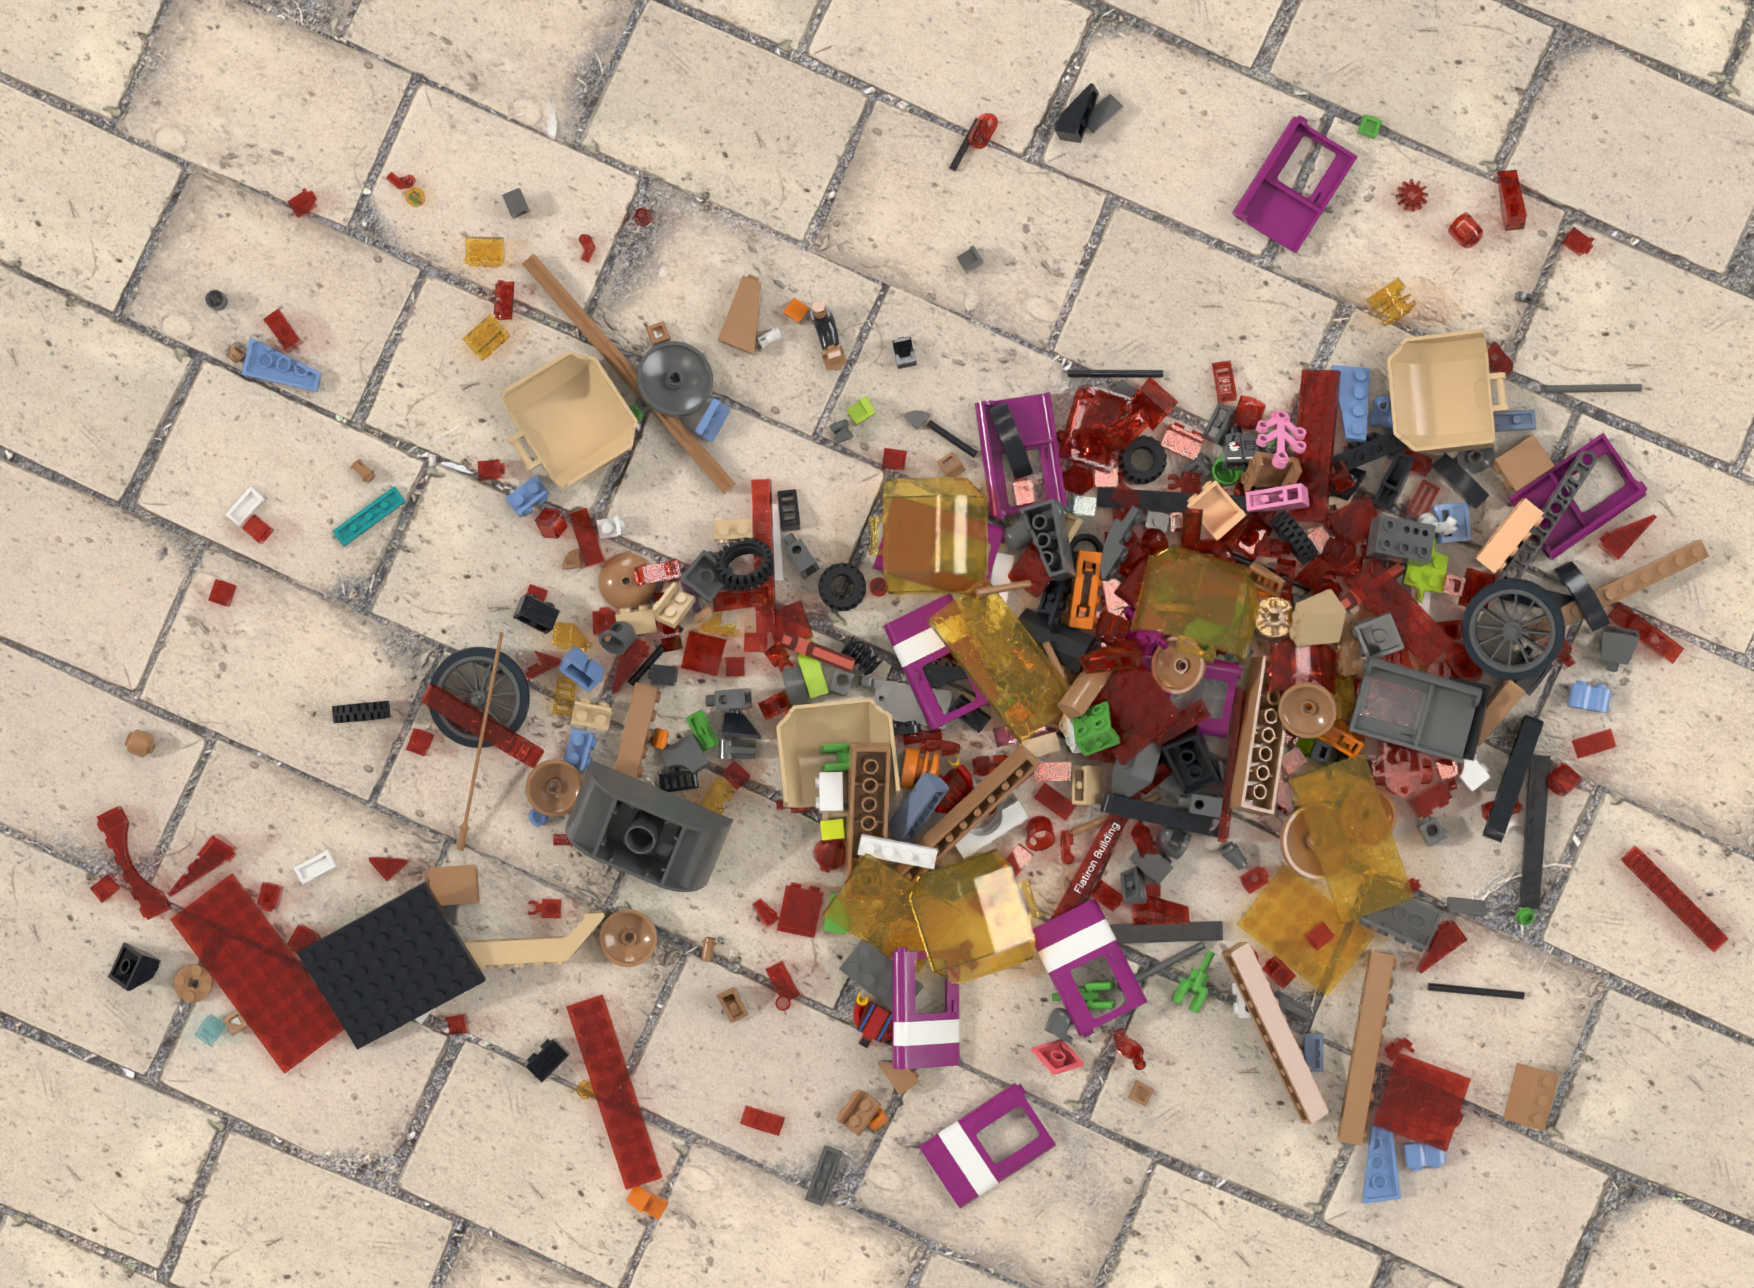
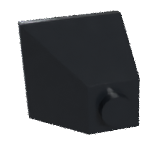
[722,709,762,740]
[108,942,161,991]

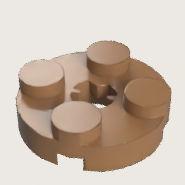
[174,964,214,1003]

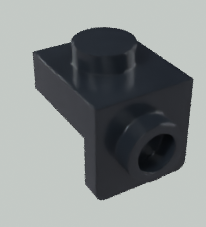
[892,336,917,369]

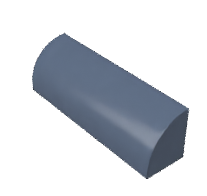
[888,773,949,842]

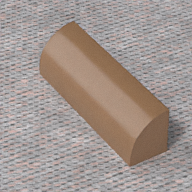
[1057,651,1121,719]

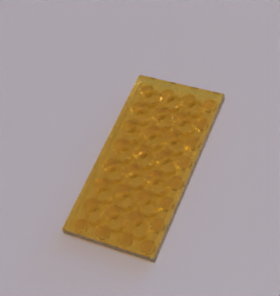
[927,576,1070,744]
[1291,753,1414,924]

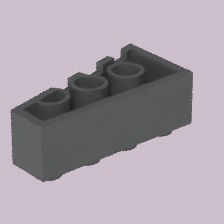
[1019,499,1076,581]

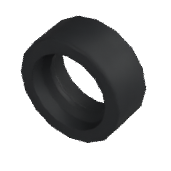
[1070,534,1103,570]

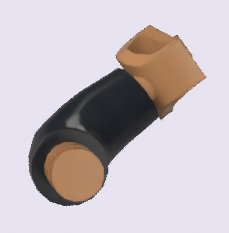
[810,300,847,371]

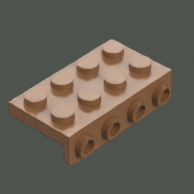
[1333,594,1383,676]

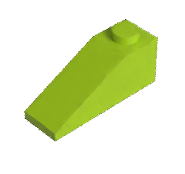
[796,638,829,699]

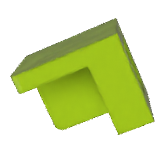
[847,396,876,426]

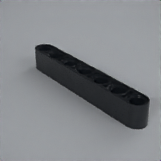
[1482,714,1544,843]
[1100,792,1230,839]

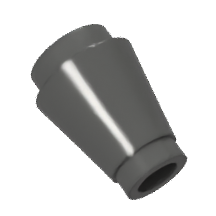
[1220,841,1247,870]

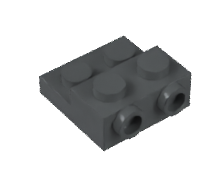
[680,550,734,604]
[1352,611,1405,660]

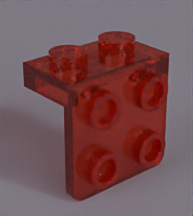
[1008,543,1052,598]

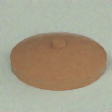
[1280,802,1353,879]

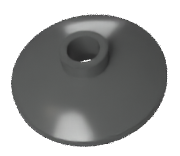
[1457,448,1494,474]

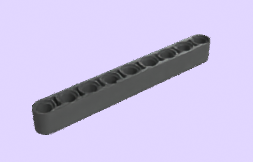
[1495,451,1597,597]

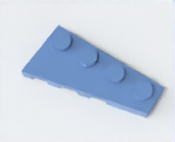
[242,337,322,392]
[1331,365,1370,443]
[1362,1121,1401,1204]

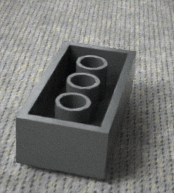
[839,938,924,1010]

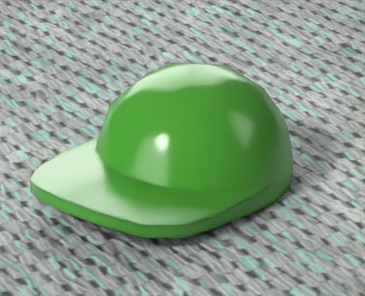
[1212,454,1245,487]

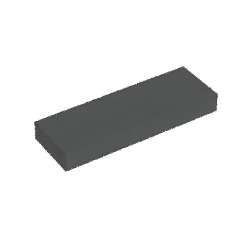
[805,1145,843,1206]

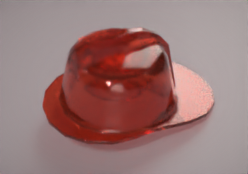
[1445,643,1483,682]

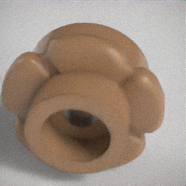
[227,346,245,363]

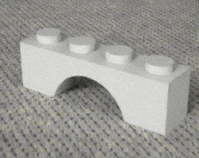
[1457,754,1490,792]
[955,793,1029,859]

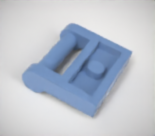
[1432,502,1472,544]

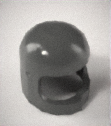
[1003,515,1033,551]
[599,621,636,655]
[1156,826,1191,859]
[1044,1008,1074,1044]

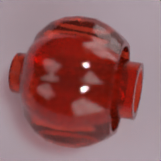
[813,839,846,873]

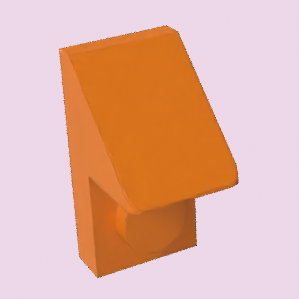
[626,1183,669,1220]

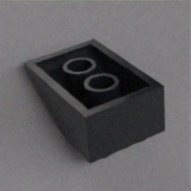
[1161,724,1220,794]

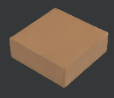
[1128,1080,1154,1106]

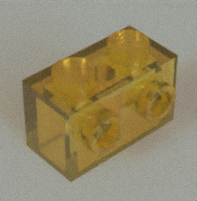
[700,777,735,815]

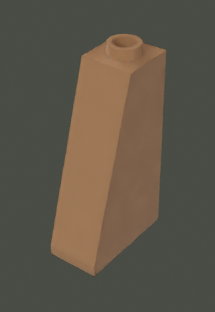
[718,274,761,355]
[1478,680,1526,746]

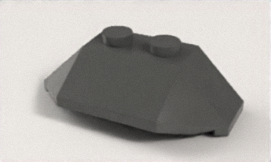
[1111,722,1162,798]

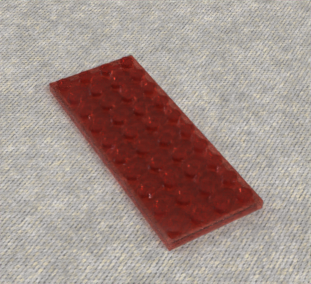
[170,873,344,1074]

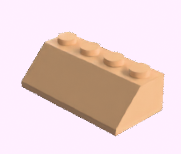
[1474,498,1544,573]

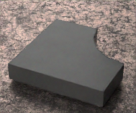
[659,733,710,775]

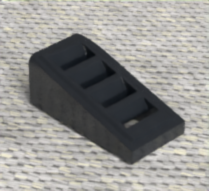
[777,489,801,532]
[659,770,699,792]

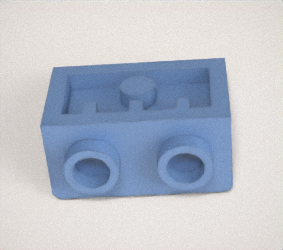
[695,398,731,442]
[505,475,550,517]
[564,728,597,771]

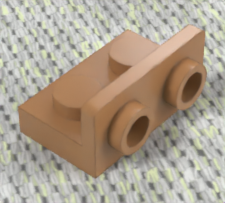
[836,1089,882,1136]

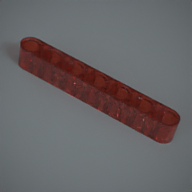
[420,683,545,768]
[1621,845,1729,953]

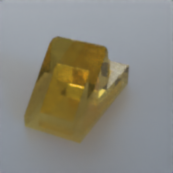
[700,611,739,638]

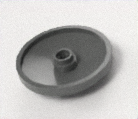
[636,341,713,417]

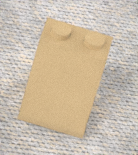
[1289,589,1346,646]

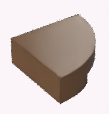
[562,548,582,569]

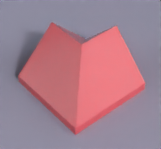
[1031,1039,1084,1075]

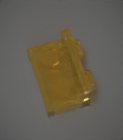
[462,314,510,361]

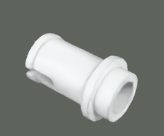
[757,327,783,348]

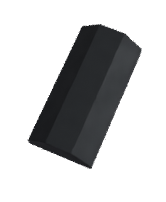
[1011,608,1096,673]

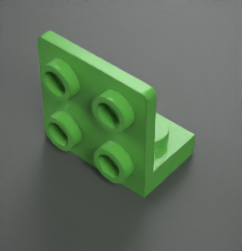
[1073,702,1120,756]

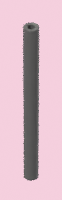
[1545,384,1642,393]
[1118,941,1206,991]

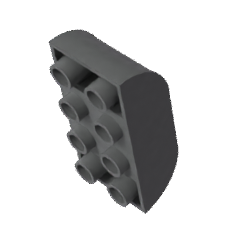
[565,760,733,892]

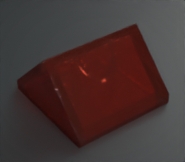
[1125,377,1178,431]

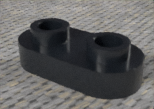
[893,720,922,736]

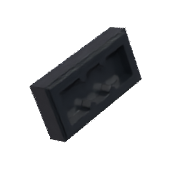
[1331,468,1366,501]

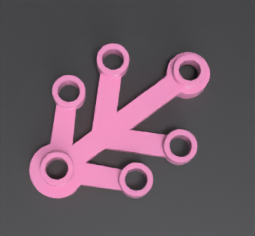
[1256,411,1306,469]

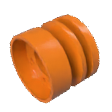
[900,747,940,789]

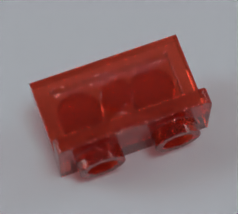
[1458,568,1495,612]

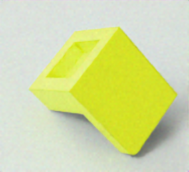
[820,819,846,840]

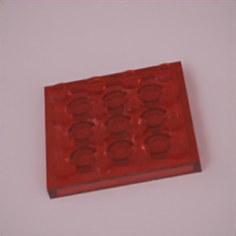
[1088,656,1183,765]
[1372,1052,1471,1152]

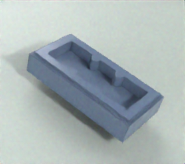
[1304,1033,1324,1072]

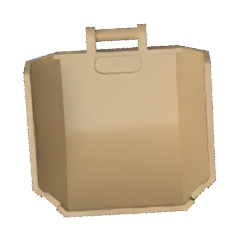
[1387,329,1509,453]
[501,350,638,492]
[776,698,900,821]

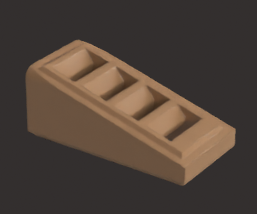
[1244,561,1285,598]

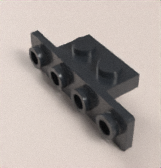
[1330,431,1407,475]
[1037,567,1076,634]

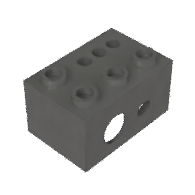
[1366,514,1436,567]

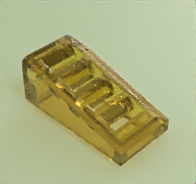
[552,676,577,717]

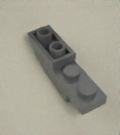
[1101,506,1144,581]

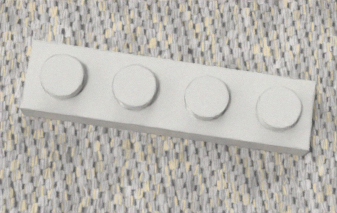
[858,834,938,869]

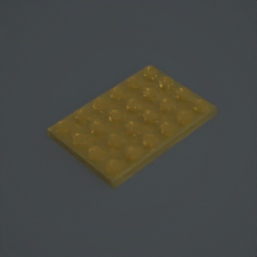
[823,853,962,973]
[1236,864,1375,996]

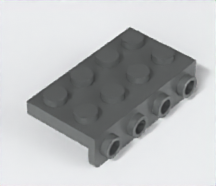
[1356,880,1444,953]

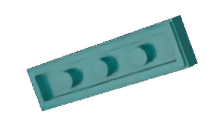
[332,486,406,547]

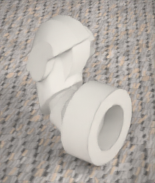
[1417,513,1457,535]

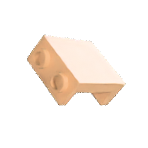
[1187,480,1246,541]

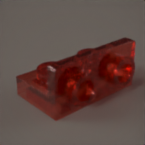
[1161,422,1205,461]

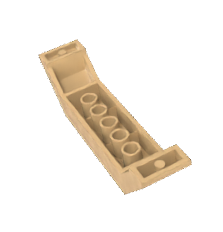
[463,911,607,969]

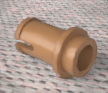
[351,459,376,483]
[700,937,717,962]

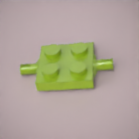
[1402,539,1449,603]

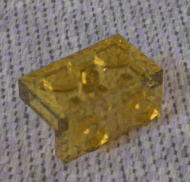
[464,236,505,267]

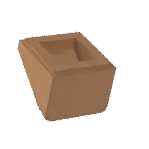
[937,451,966,481]

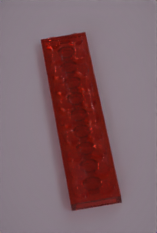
[566,994,663,1190]

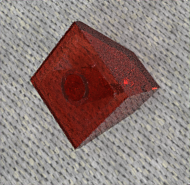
[1219,512,1273,561]
[681,631,727,677]

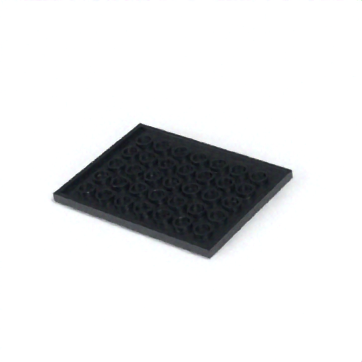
[297,881,486,1050]

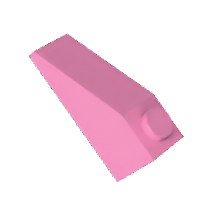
[1245,483,1309,512]

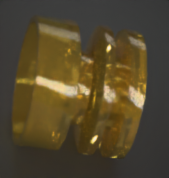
[1366,277,1418,327]
[1250,597,1294,638]

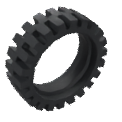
[1270,510,1318,565]
[716,537,775,592]
[332,701,391,723]

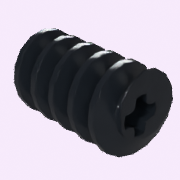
[841,635,883,676]

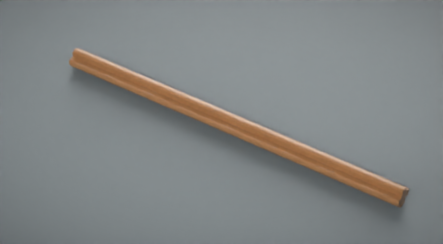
[522,254,736,494]

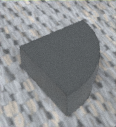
[1514,291,1534,304]
[903,410,930,430]

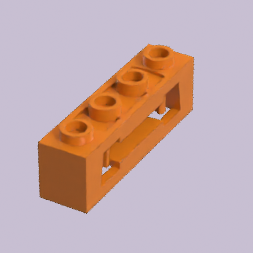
[1068,549,1103,630]
[1306,703,1366,759]

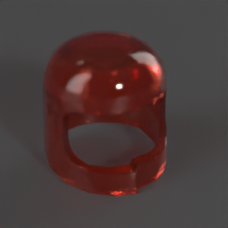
[1448,212,1483,249]
[1233,395,1266,430]
[1546,762,1583,796]
[1025,815,1055,851]

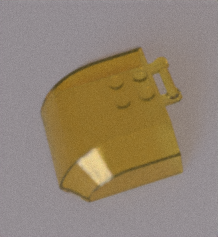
[868,477,988,595]
[1131,544,1259,663]
[909,849,1042,985]

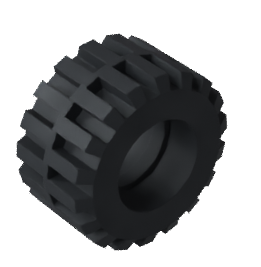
[1117,435,1167,485]
[818,563,866,611]

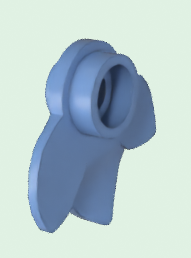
[1369,395,1393,431]

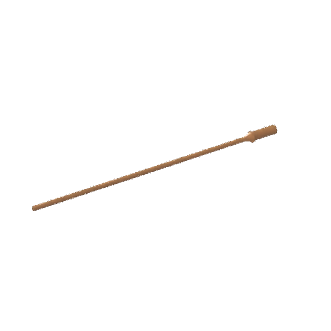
[457,632,503,851]

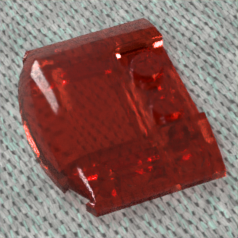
[1269,637,1336,697]

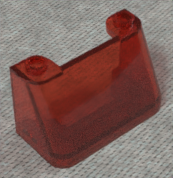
[1058,384,1132,472]

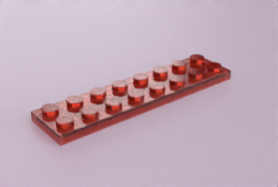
[1289,370,1341,523]

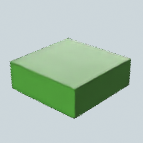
[1357,114,1382,140]

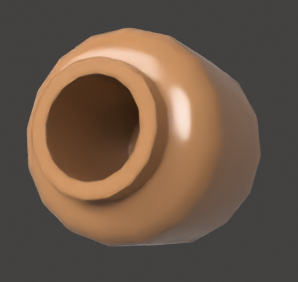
[125,729,155,758]

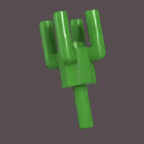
[820,743,849,772]
[1171,950,1215,1014]
[1052,980,1116,1010]

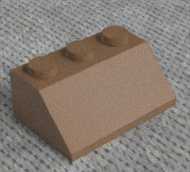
[1503,1063,1559,1131]

